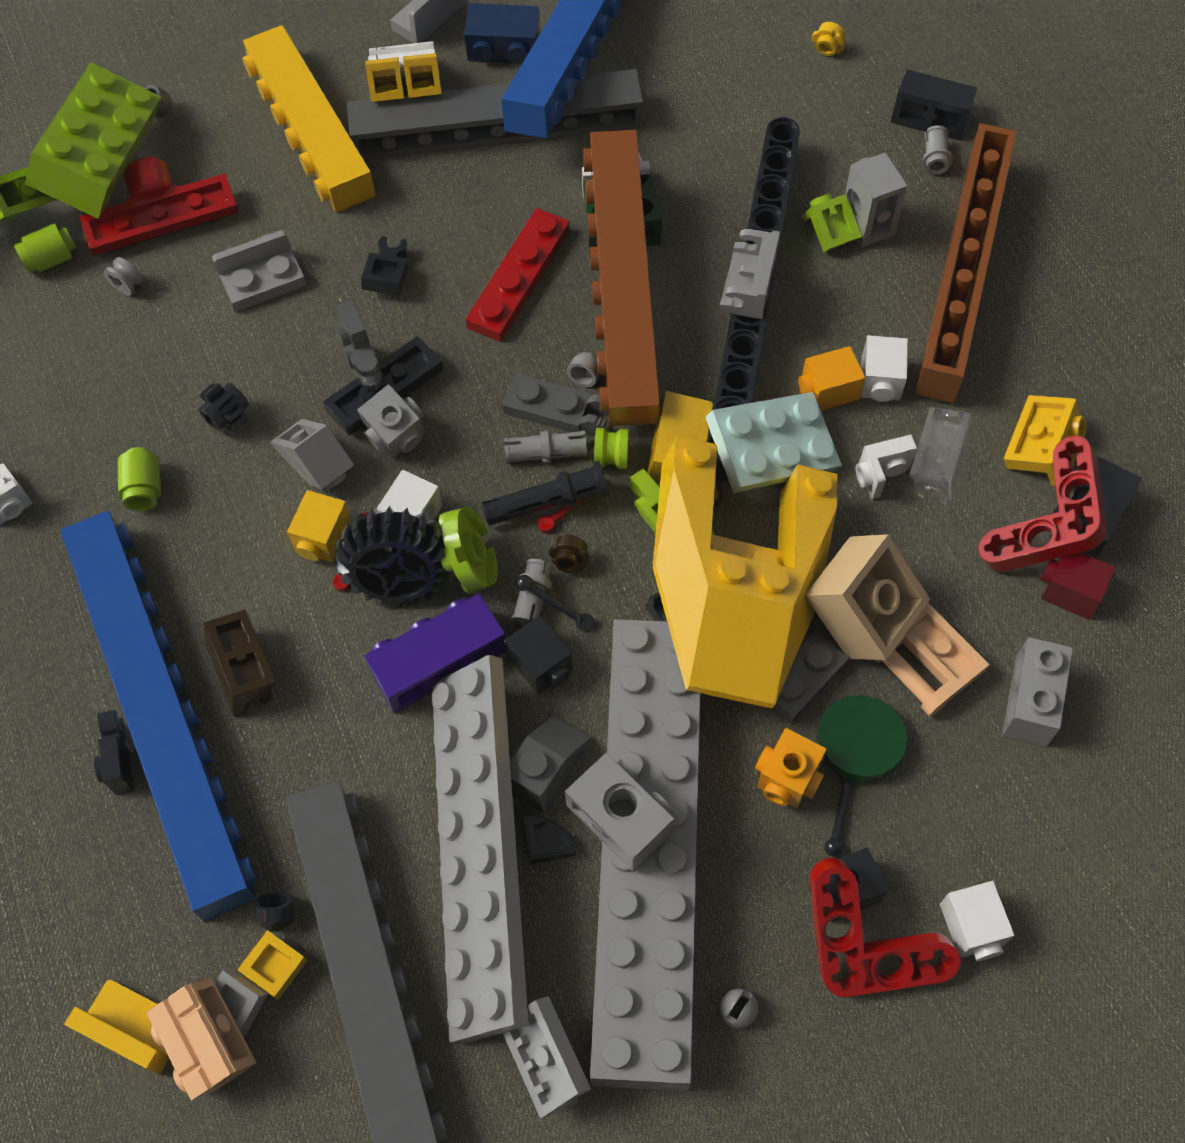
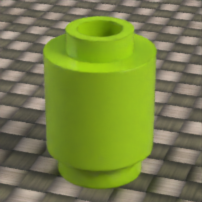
[14,223,77,273]
[117,447,161,511]

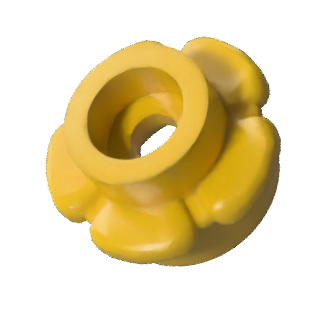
[812,22,846,56]

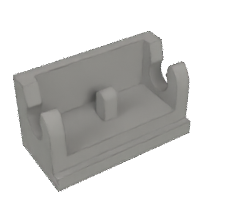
[719,229,780,319]

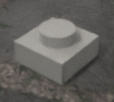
[215,968,268,1036]

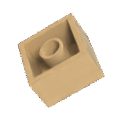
[804,534,930,660]

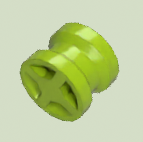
[594,427,629,470]

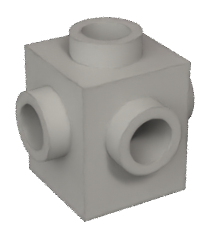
[357,384,425,458]

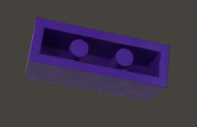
[364,593,506,713]

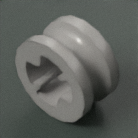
[104,257,144,296]

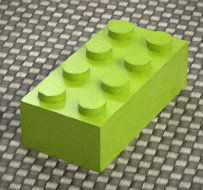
[25,62,161,219]

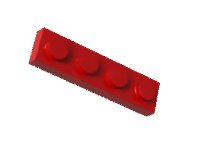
[465,208,570,342]

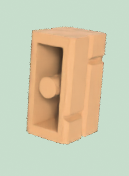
[146,977,257,1101]

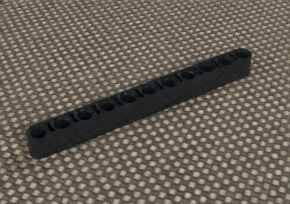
[707,117,800,482]

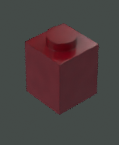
[1040,552,1116,620]

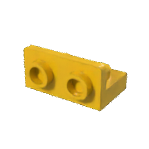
[1004,395,1086,486]

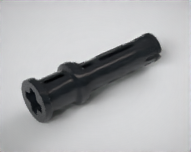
[482,460,610,527]

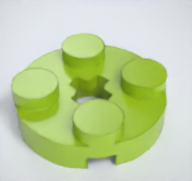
[439,507,498,594]

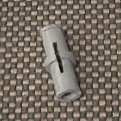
[504,430,587,464]

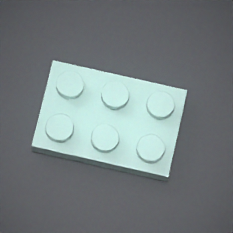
[705,392,842,493]

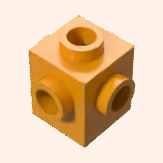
[755,728,826,808]

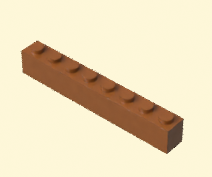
[915,123,1017,403]
[583,130,660,426]

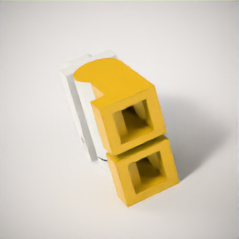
[365,41,442,102]

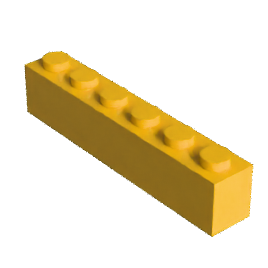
[242,25,376,213]

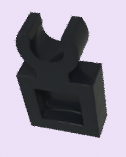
[361,236,408,295]
[94,710,134,795]

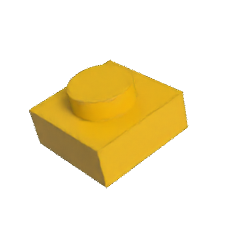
[237,930,308,1000]

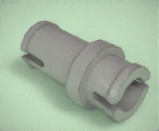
[511,559,553,626]

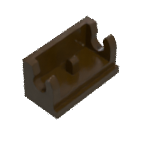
[203,609,276,717]

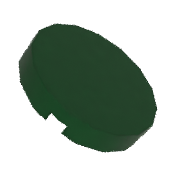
[816,695,908,783]

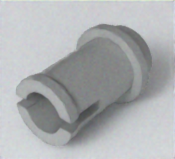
[923,125,953,175]

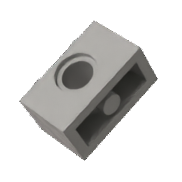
[845,152,907,248]
[565,753,674,871]

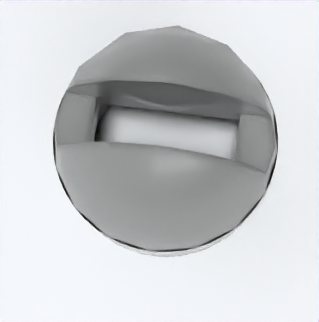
[567,352,600,387]
[719,988,758,1030]

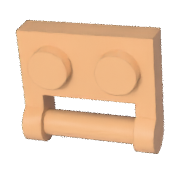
[875,603,990,717]

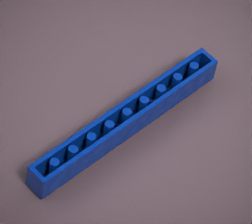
[60,510,258,922]

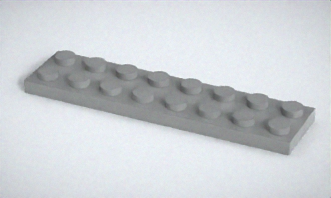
[432,655,529,1044]

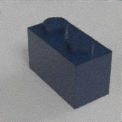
[464,3,541,64]

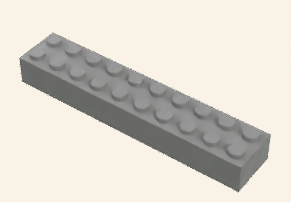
[590,619,700,1092]

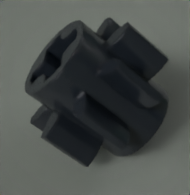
[198,383,249,432]

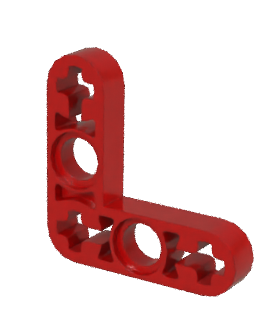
[978,436,1107,572]
[810,858,961,997]

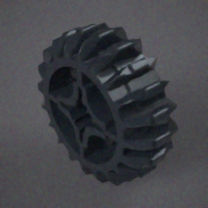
[336,505,451,607]

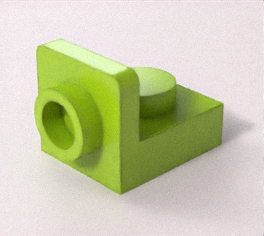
[801,193,862,252]

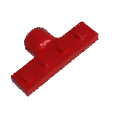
[79,157,239,256]

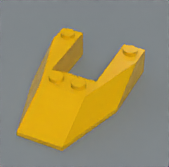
[653,435,837,709]

